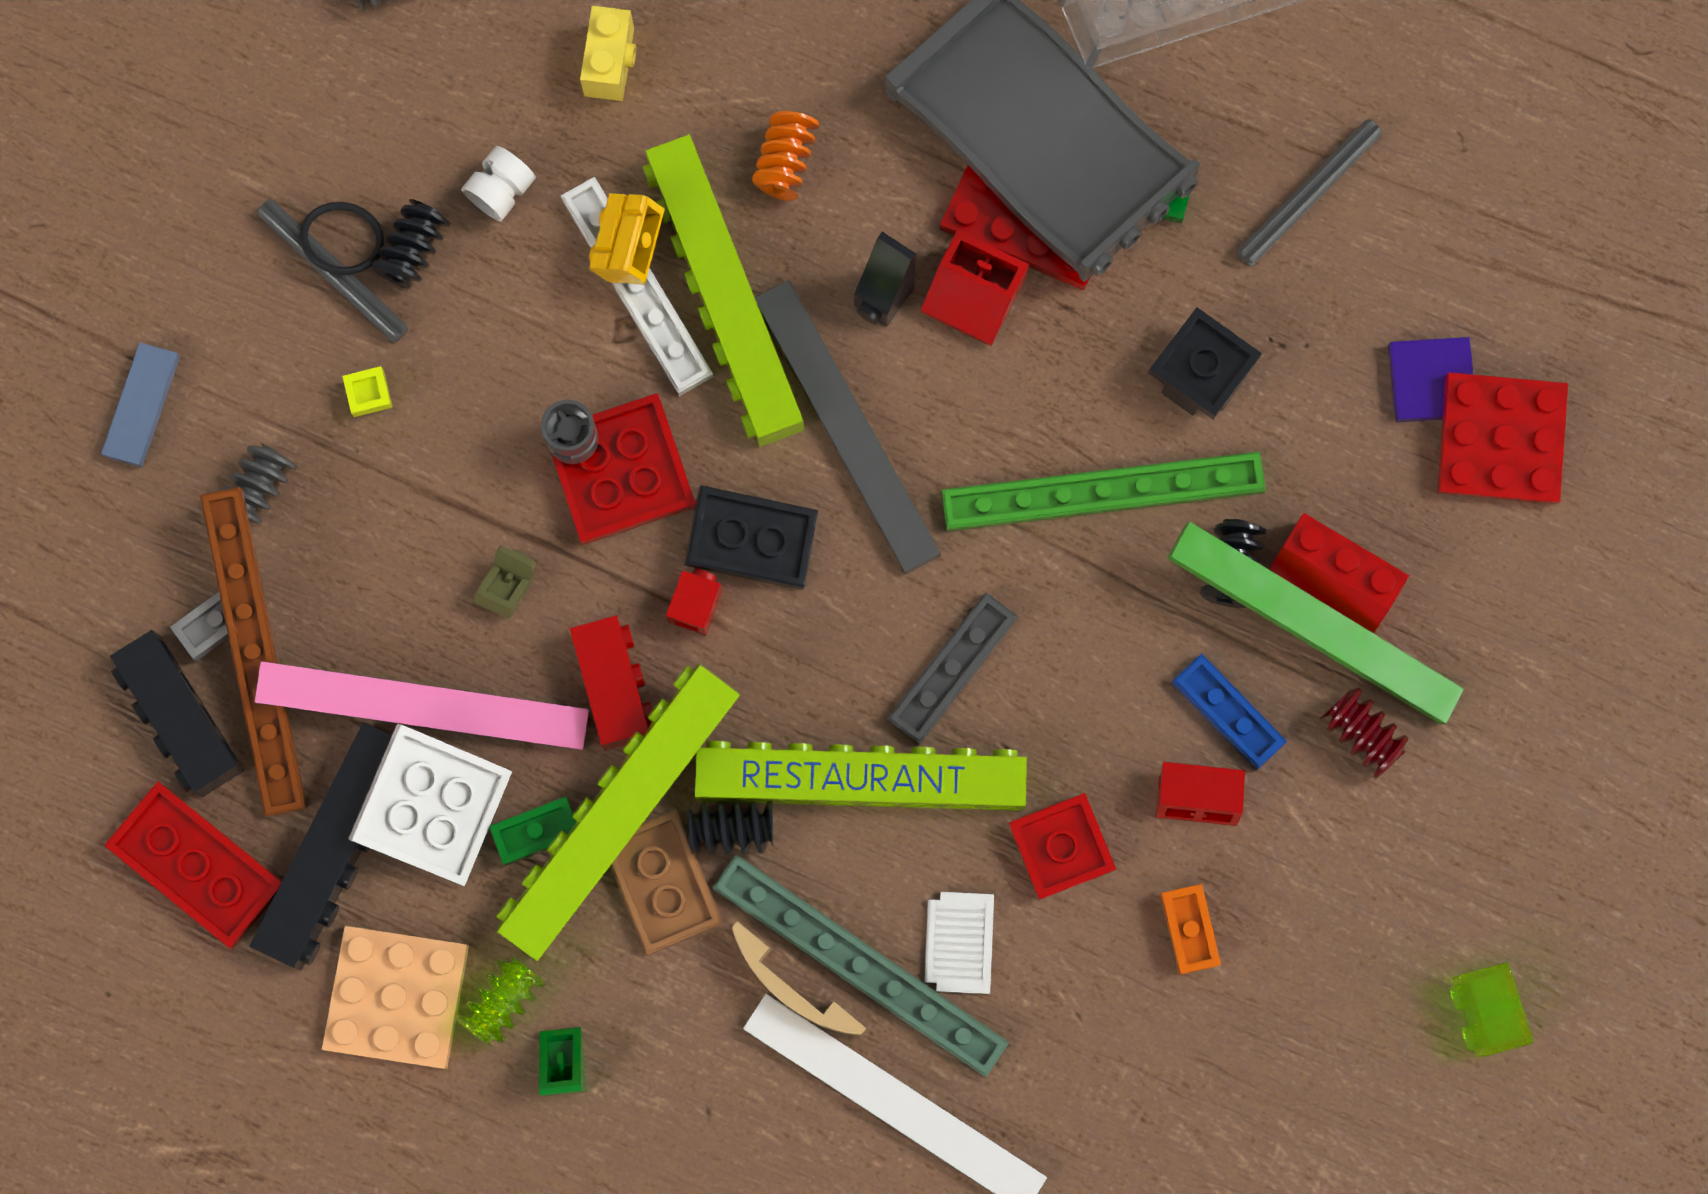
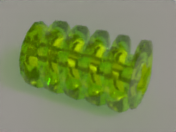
[456,954,546,1047]

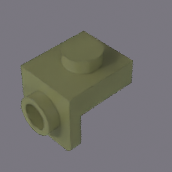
[474,546,536,619]

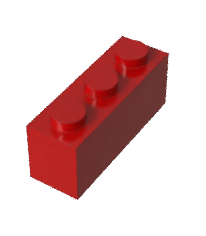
[569,615,652,751]

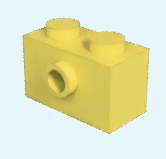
[580,6,636,101]

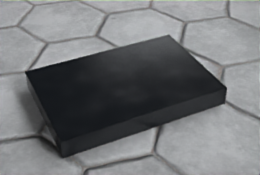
[684,485,818,590]

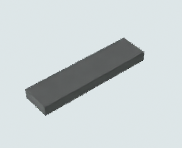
[887,592,1018,745]

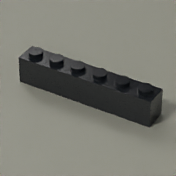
[249,722,392,971]

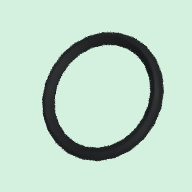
[299,202,384,275]

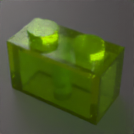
[1450,962,1534,1058]

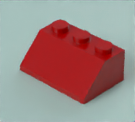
[1269,513,1410,634]

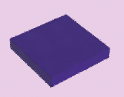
[1388,337,1474,422]

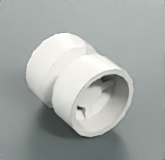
[461,146,536,222]

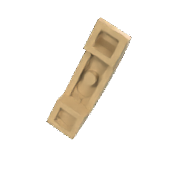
[732,921,866,1036]

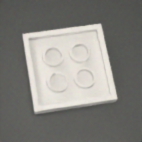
[348,724,512,886]

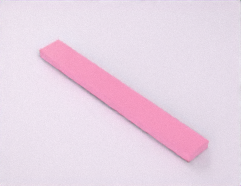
[255,661,589,750]

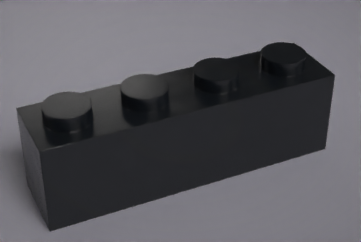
[110,630,245,797]

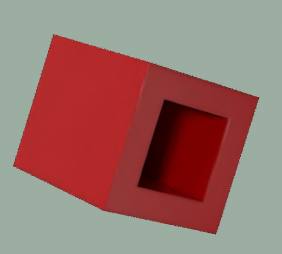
[666,569,723,636]

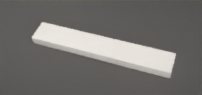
[561,177,714,397]

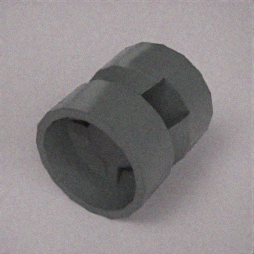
[541,399,599,464]

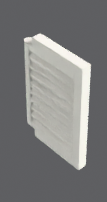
[924,892,994,994]

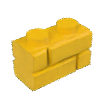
[589,193,665,285]

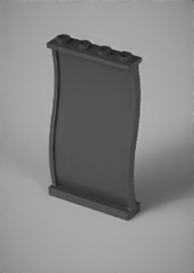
[885,0,1200,282]

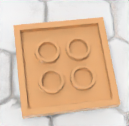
[322,926,469,1069]

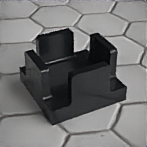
[1148,307,1262,420]

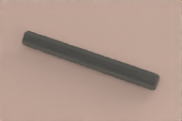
[1237,119,1382,266]
[257,199,408,342]

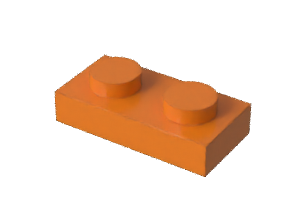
[1160,884,1221,975]

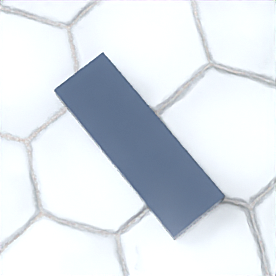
[101,342,180,468]

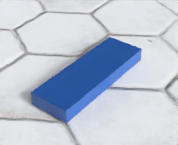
[1171,653,1287,771]

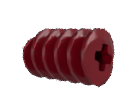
[1319,687,1408,779]

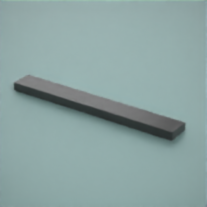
[755,280,941,575]

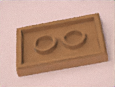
[610,809,723,956]

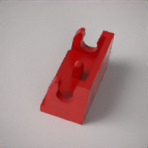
[1155,762,1245,826]

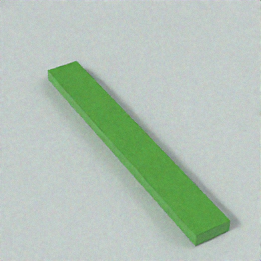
[941,452,1266,532]
[1167,522,1464,725]

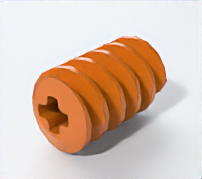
[752,111,820,201]

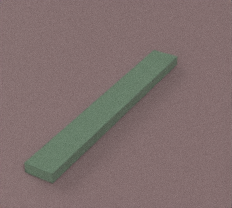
[713,854,1009,1078]

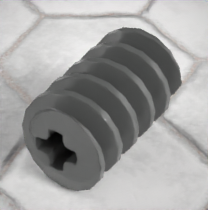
[220,443,297,524]

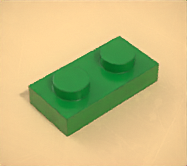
[489,796,577,866]

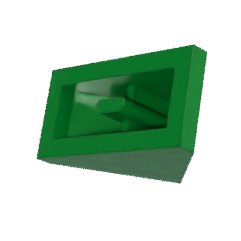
[538,1027,587,1097]

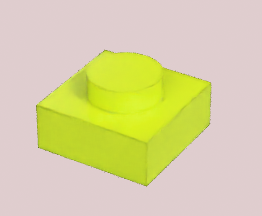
[342,366,393,417]

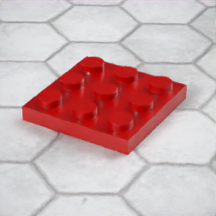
[1437,372,1568,504]
[551,393,696,546]

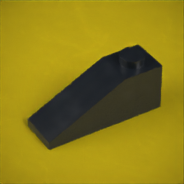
[854,231,916,327]

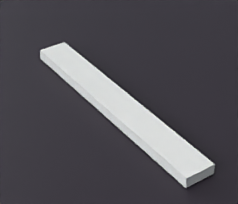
[743,994,1047,1194]

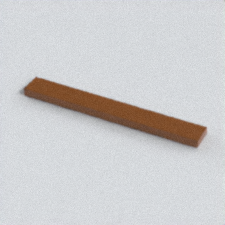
[200,487,308,816]

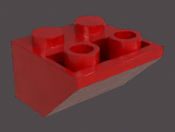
[921,230,1029,347]

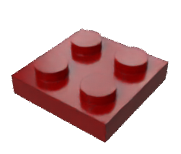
[1008,793,1116,901]

